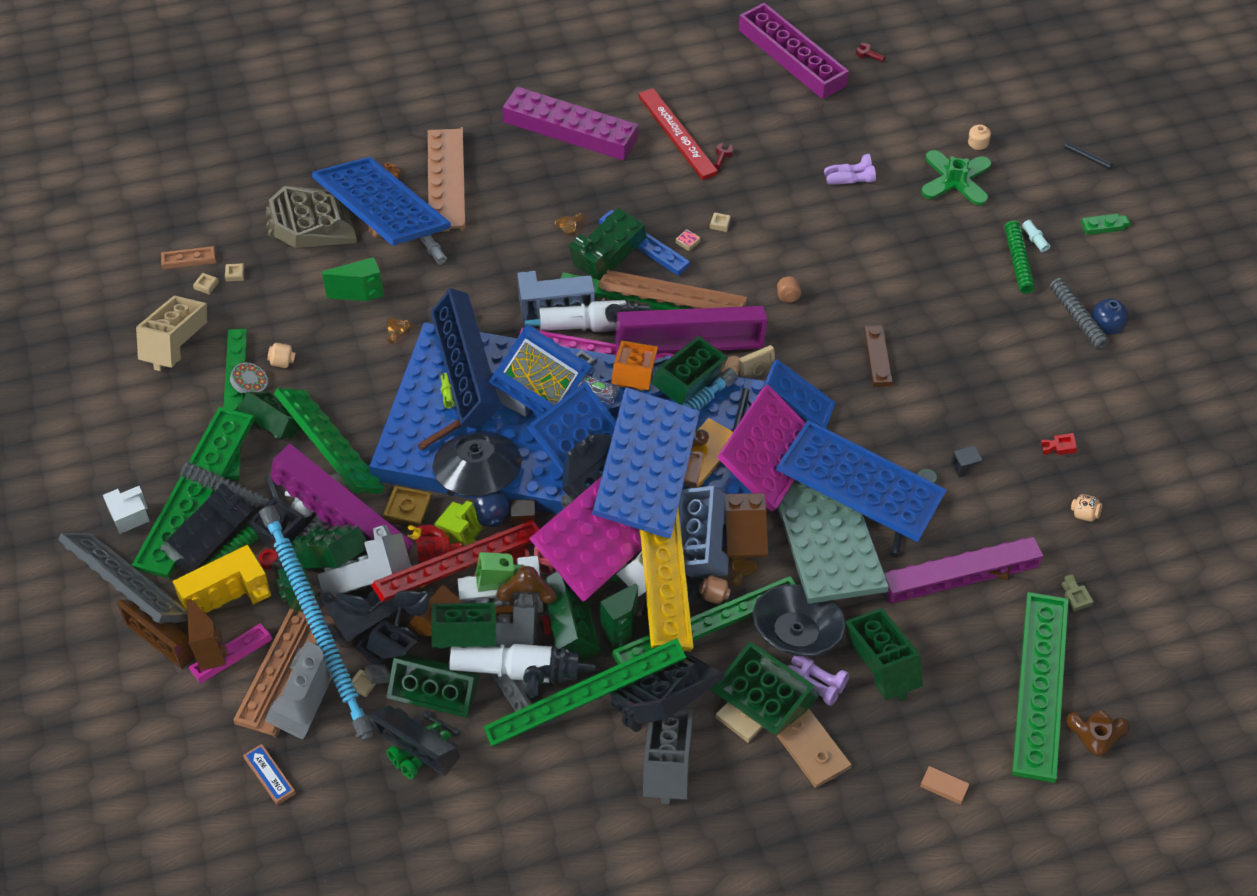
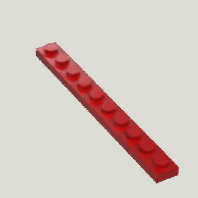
[371,520,540,602]

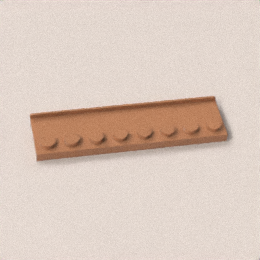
[428,127,466,231]
[599,270,747,309]
[233,587,337,738]

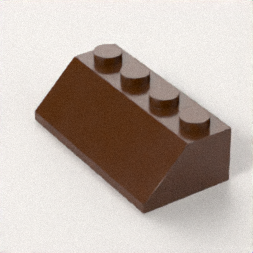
[117,599,195,669]

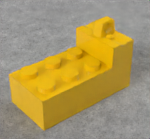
[173,545,271,613]

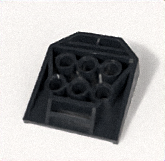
[562,434,612,501]
[610,651,725,732]

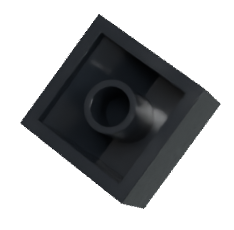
[248,496,307,551]

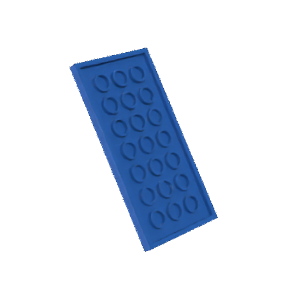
[312,157,451,246]
[592,387,700,539]
[776,420,946,542]

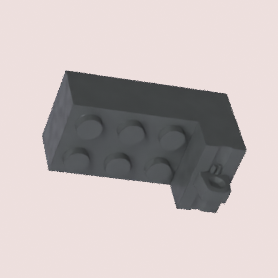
[493,593,538,648]
[643,708,693,804]

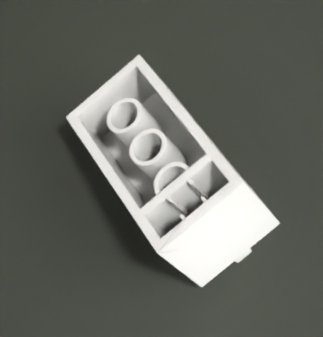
[458,556,543,612]

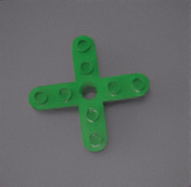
[921,150,991,205]

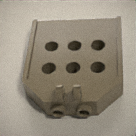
[266,186,357,248]

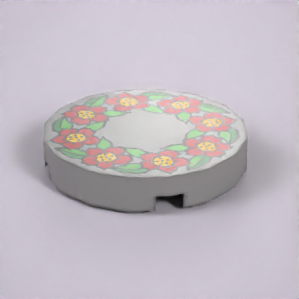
[230,362,268,393]

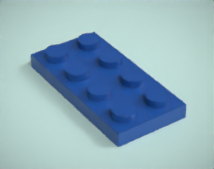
[763,359,835,429]

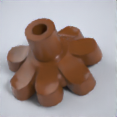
[384,162,401,179]

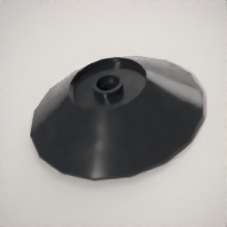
[432,431,522,497]
[752,584,846,656]

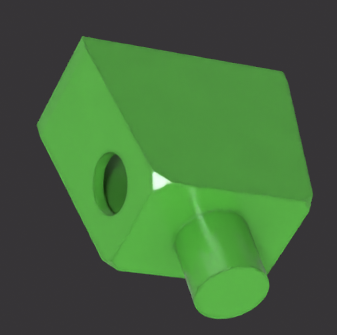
[476,552,524,592]

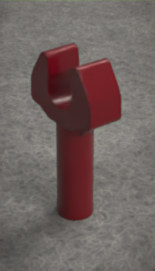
[856,43,886,63]
[714,143,733,169]

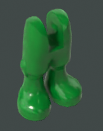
[386,722,451,779]

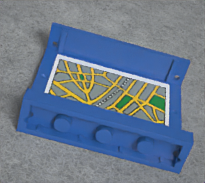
[489,324,591,416]

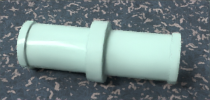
[1022,220,1050,253]

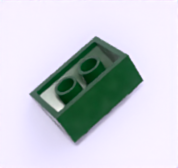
[238,391,301,440]
[600,583,638,651]
[432,603,496,648]

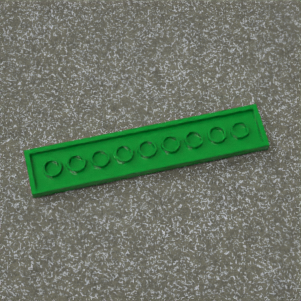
[132,407,255,579]
[1012,592,1068,783]

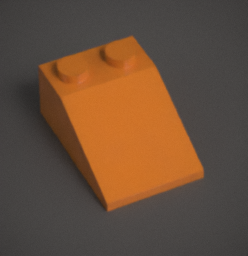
[611,340,658,390]

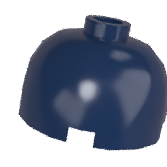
[1091,298,1129,335]
[473,491,509,528]

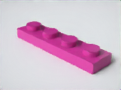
[189,623,272,684]

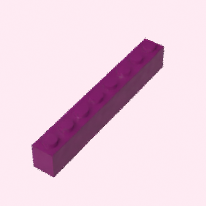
[884,537,1043,604]

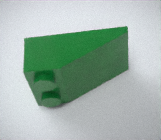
[322,257,384,301]

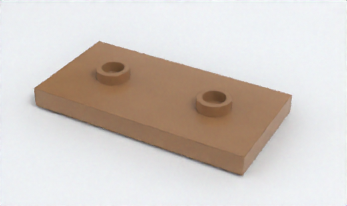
[777,709,851,788]

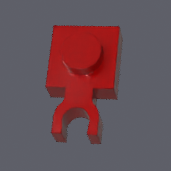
[1041,433,1077,455]

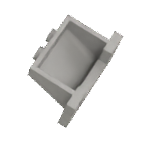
[264,641,332,740]

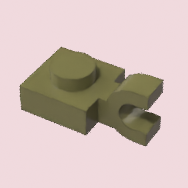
[1062,574,1093,612]

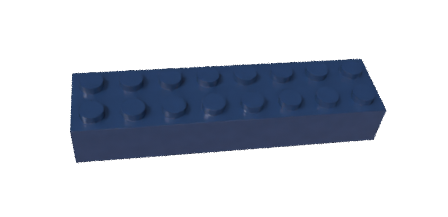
[430,288,501,430]

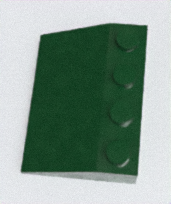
[711,641,820,736]

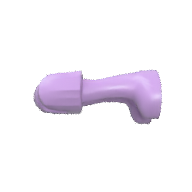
[787,656,849,706]

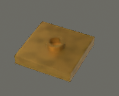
[382,485,433,527]

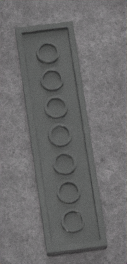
[58,533,188,624]

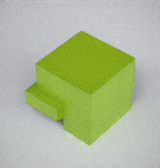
[435,501,483,547]

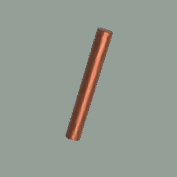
[417,419,462,451]

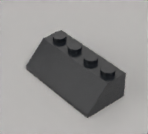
[369,705,461,776]

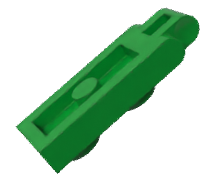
[1081,214,1131,235]

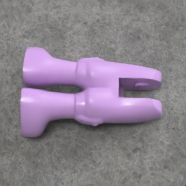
[824,154,876,185]

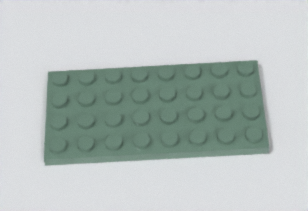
[777,479,889,604]

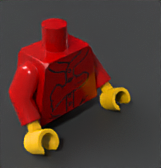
[407,525,463,588]

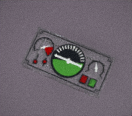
[577,375,620,405]

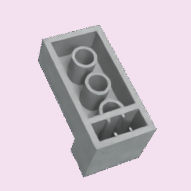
[317,525,411,596]

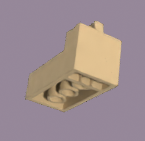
[136,296,207,371]

